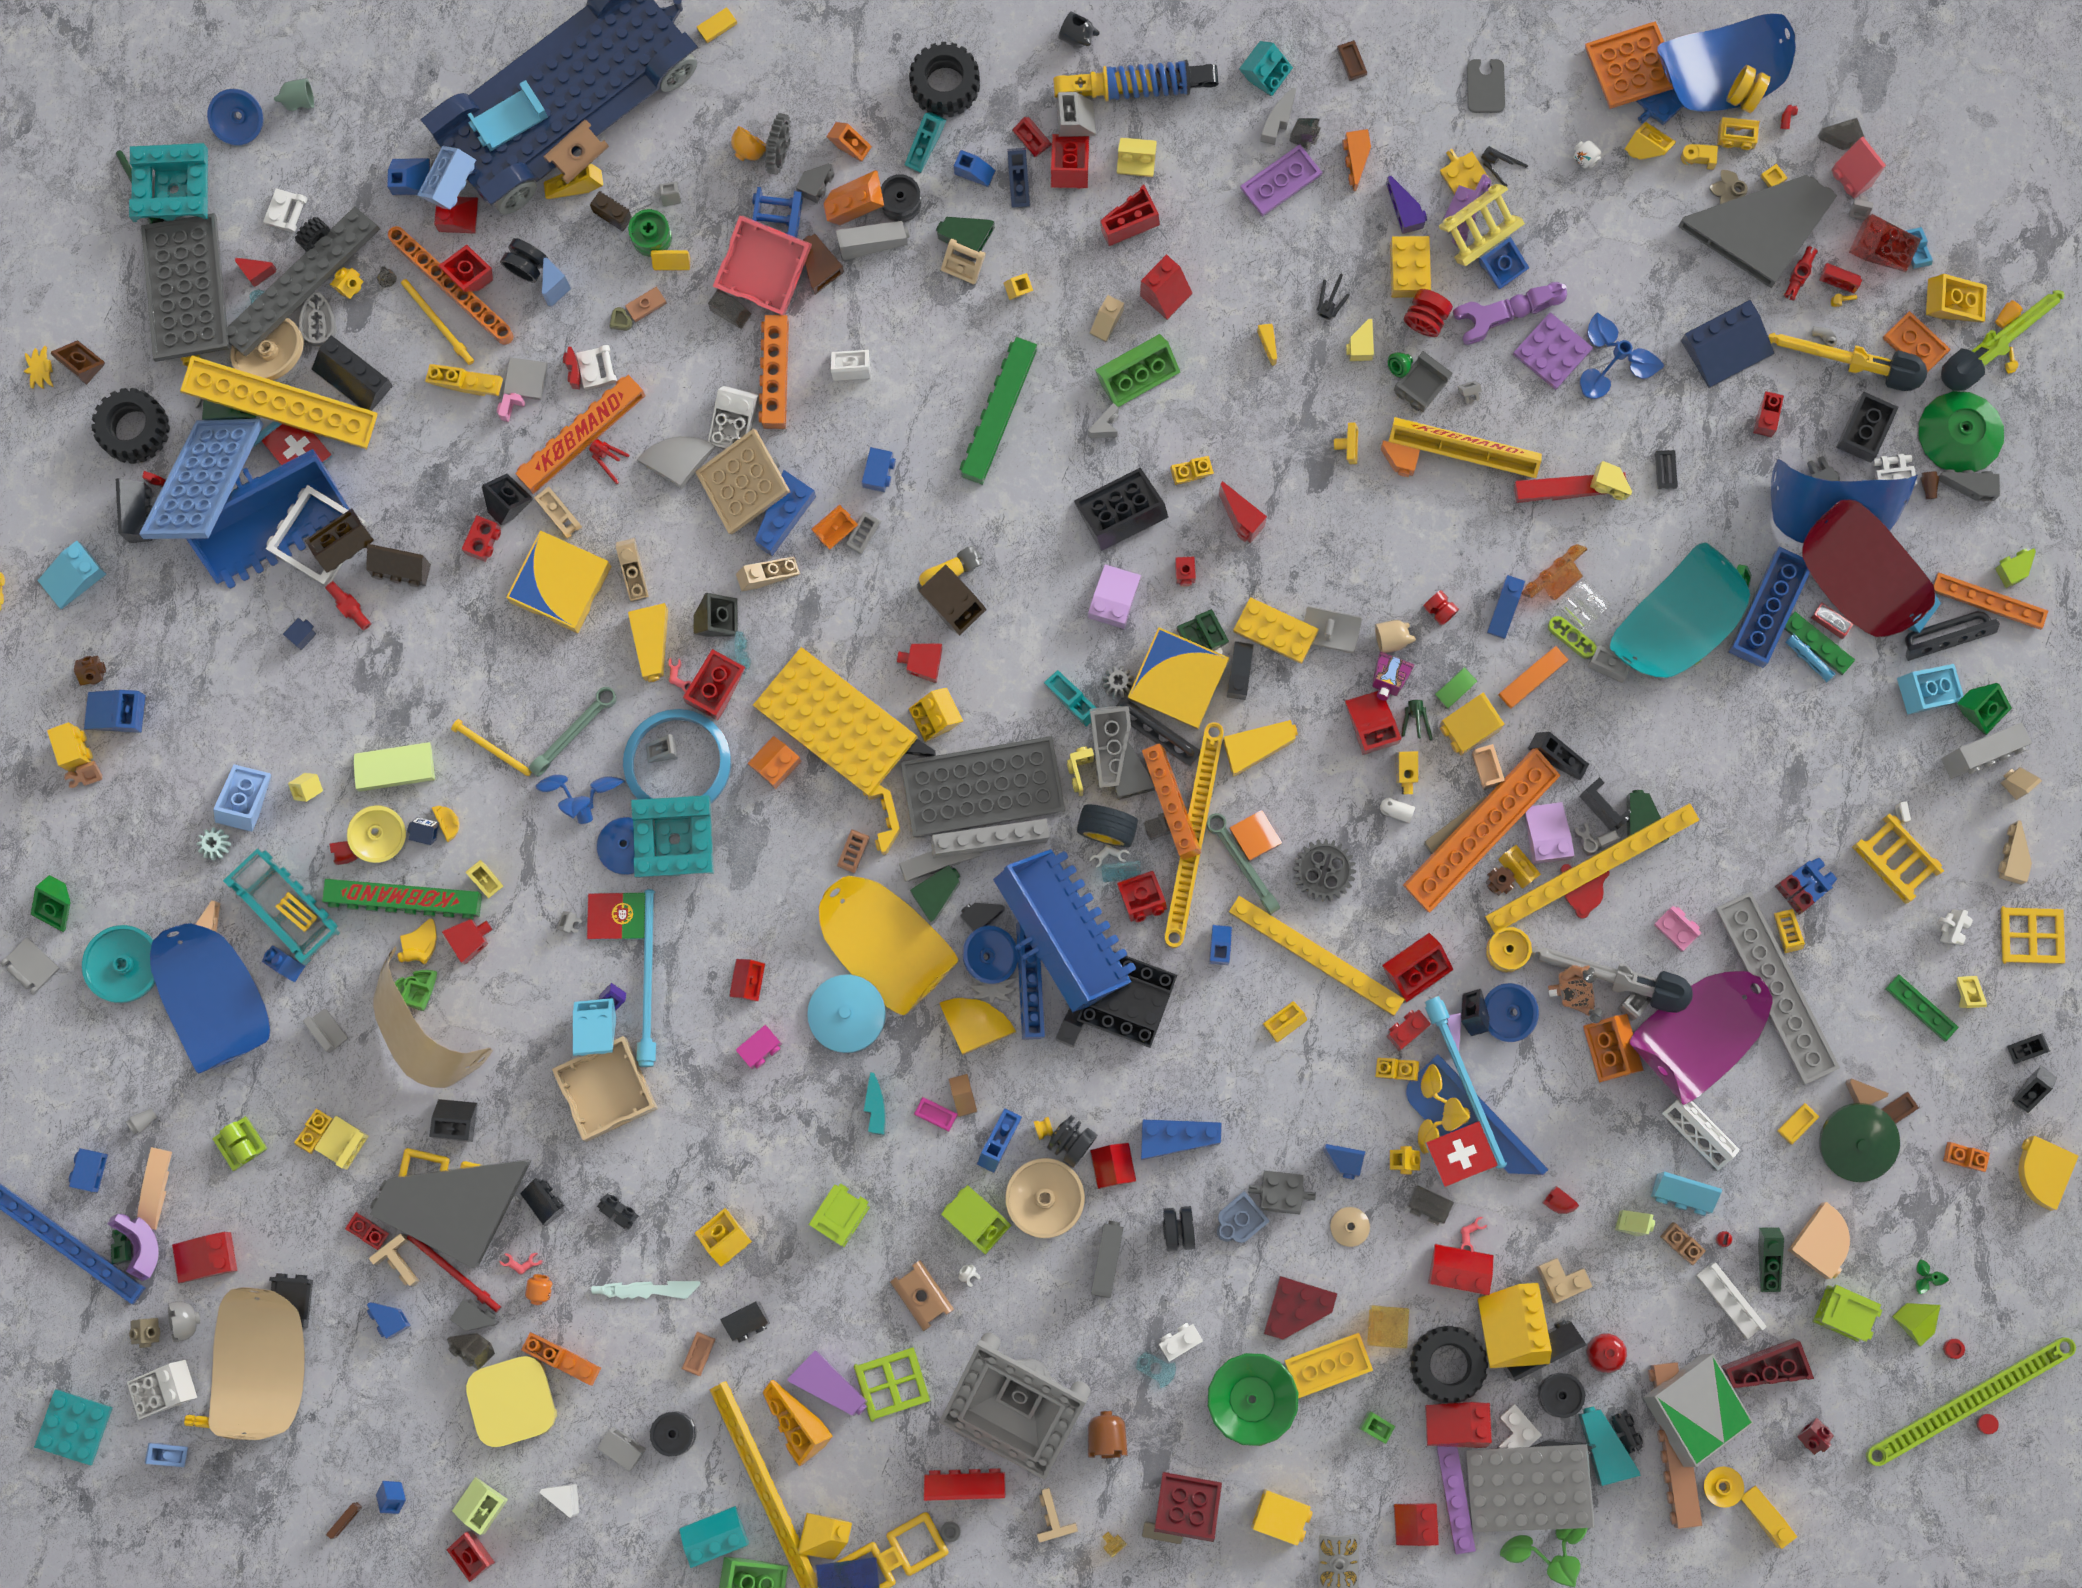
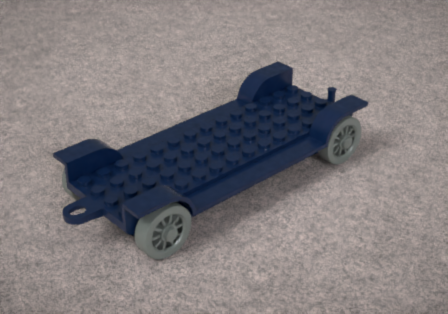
[420,0,698,215]

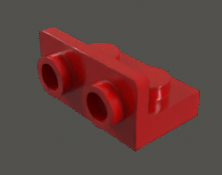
[1819,263,1863,294]

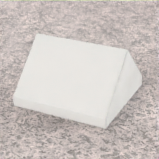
[831,350,871,381]
[539,1484,579,1518]

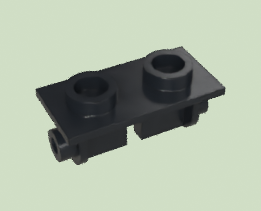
[597,1193,639,1230]
[1611,1410,1643,1454]

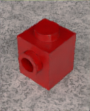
[1175,556,1196,586]

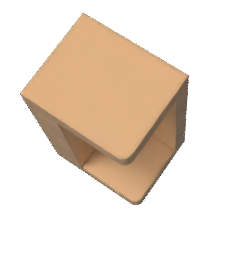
[1472,744,1505,790]

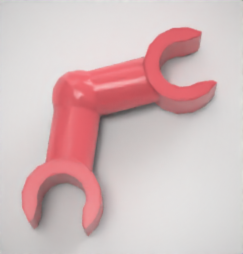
[669,658,692,693]
[1461,1217,1487,1252]
[499,1253,543,1274]

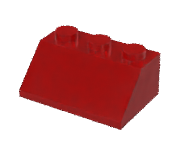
[1382,933,1454,1003]
[1428,1244,1494,1295]

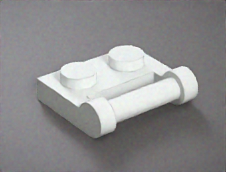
[263,188,308,233]
[576,345,617,390]

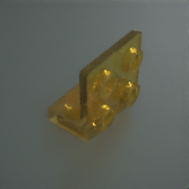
[1367,1305,1409,1349]

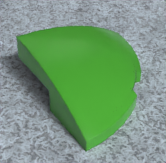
[394,970,437,1011]

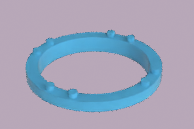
[623,709,731,804]

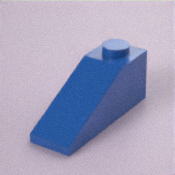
[1487,575,1525,639]
[977,1108,1022,1173]

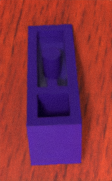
[1386,176,1427,234]

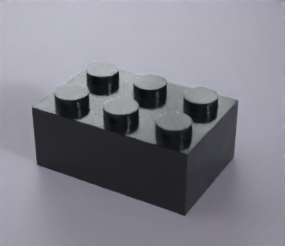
[1836,392,1899,463]

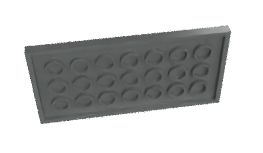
[141,213,229,362]
[901,736,1065,838]

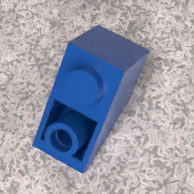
[954,150,996,188]
[1209,925,1232,965]
[262,945,305,982]
[367,1302,411,1339]

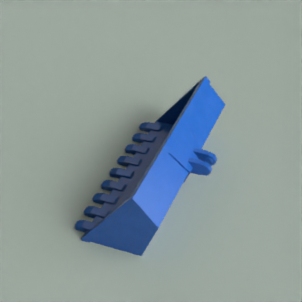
[186,449,350,589]
[993,849,1136,1012]

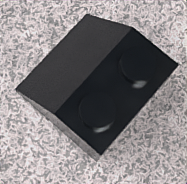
[720,1301,770,1343]

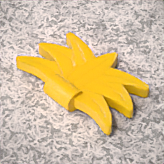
[24,346,54,389]

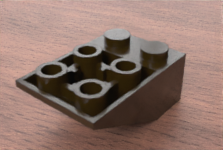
[918,564,987,636]

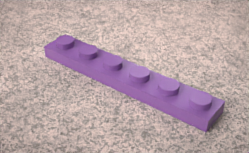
[1436,1446,1476,1554]

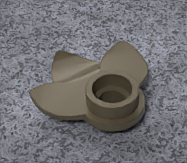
[1710,170,1748,204]

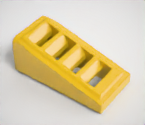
[1257,323,1277,366]
[1774,909,1805,953]

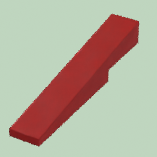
[1513,472,1626,503]

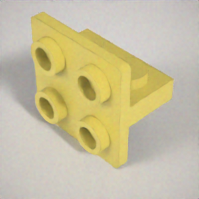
[1117,138,1157,177]

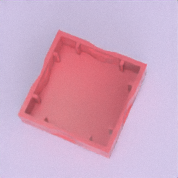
[713,216,812,315]

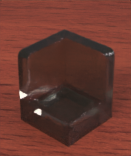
[1143,813,1171,841]

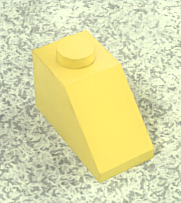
[1346,319,1374,361]

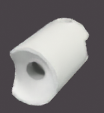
[1380,798,1415,823]

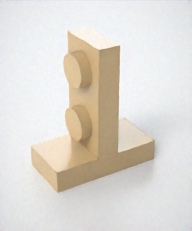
[369,1233,420,1286]
[1037,1487,1078,1543]

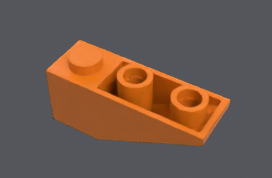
[1342,129,1371,191]

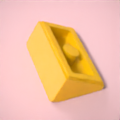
[651,250,690,270]
[1498,845,1541,889]
[1263,1001,1307,1042]

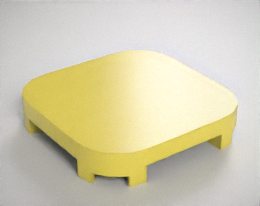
[466,1356,557,1447]

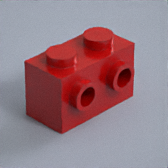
[1387,1009,1431,1051]

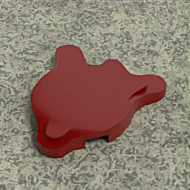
[1560,864,1610,919]

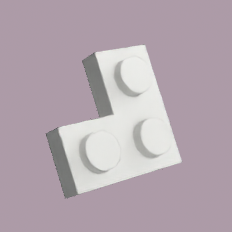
[1498,1404,1542,1448]

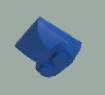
[1478,237,1529,289]

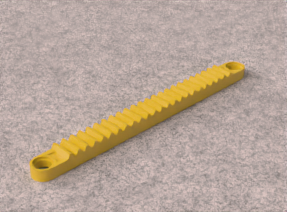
[1165,722,1224,948]

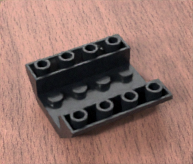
[1077,951,1177,1048]

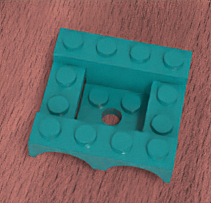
[129,143,208,222]
[631,795,714,878]

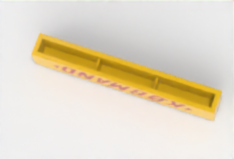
[1388,417,1542,478]

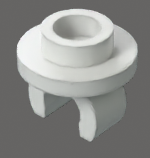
[958,1265,980,1287]

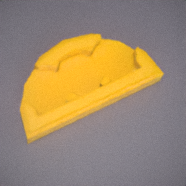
[431,806,459,842]

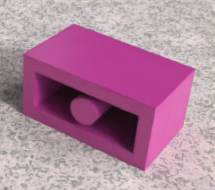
[736,1024,782,1069]

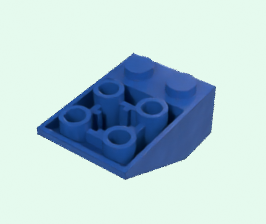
[84,690,146,733]

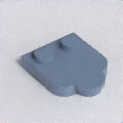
[1217,1191,1270,1243]

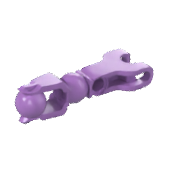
[1452,282,1567,345]

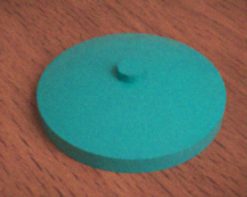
[82,925,155,1003]

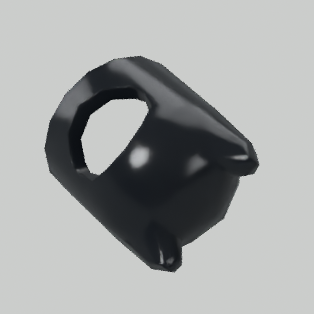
[1058,11,1100,48]

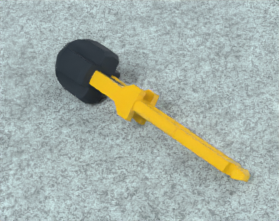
[1768,333,1927,391]

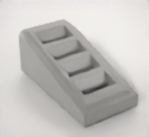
[845,511,882,554]

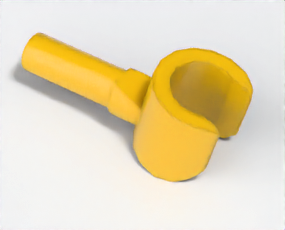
[1831,294,1857,307]
[2005,347,2019,374]

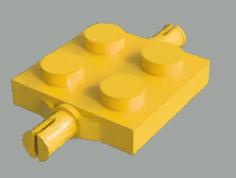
[1440,149,1488,195]

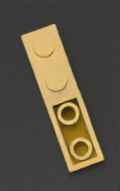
[425,364,503,396]

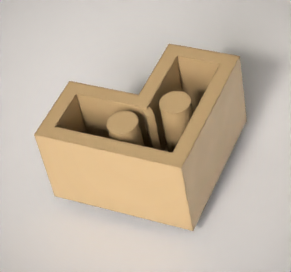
[1536,1258,1593,1303]

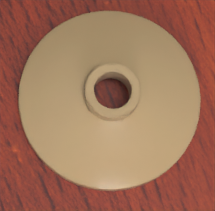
[1330,1207,1370,1247]

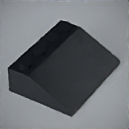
[1074,467,1169,551]

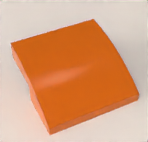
[1229,811,1282,861]

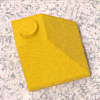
[1624,122,1676,160]
[798,1513,852,1560]

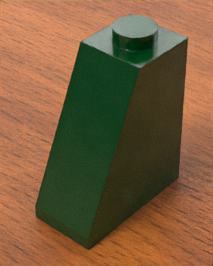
[936,217,995,252]
[1627,790,1669,843]
[910,865,961,925]

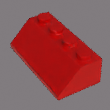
[924,1468,1006,1501]

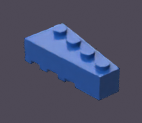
[755,470,816,556]
[1141,1119,1222,1160]

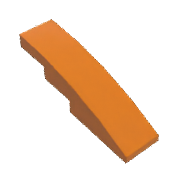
[1498,646,1569,709]

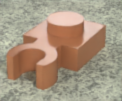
[64,761,103,788]

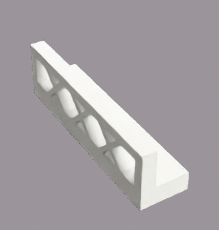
[1662,1099,1739,1171]
[1696,1263,1767,1339]

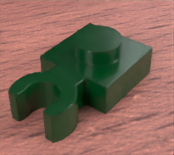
[111,1230,132,1265]

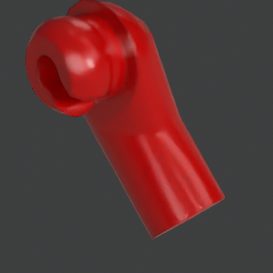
[1780,105,1798,129]

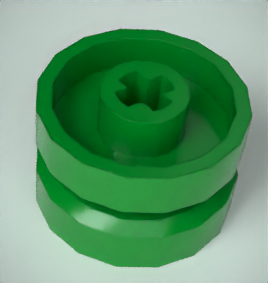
[628,209,672,257]

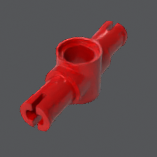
[1784,246,1818,301]
[325,581,371,631]

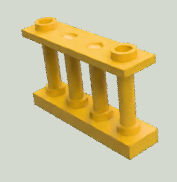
[1852,813,1944,904]

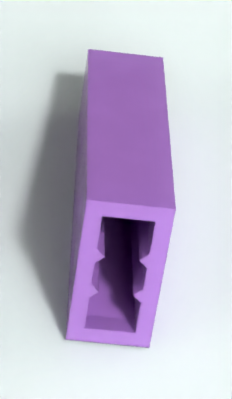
[787,1350,868,1416]

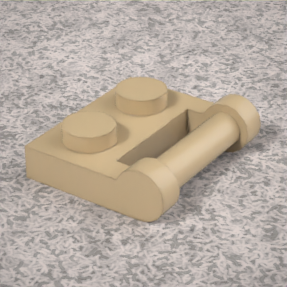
[941,239,986,284]

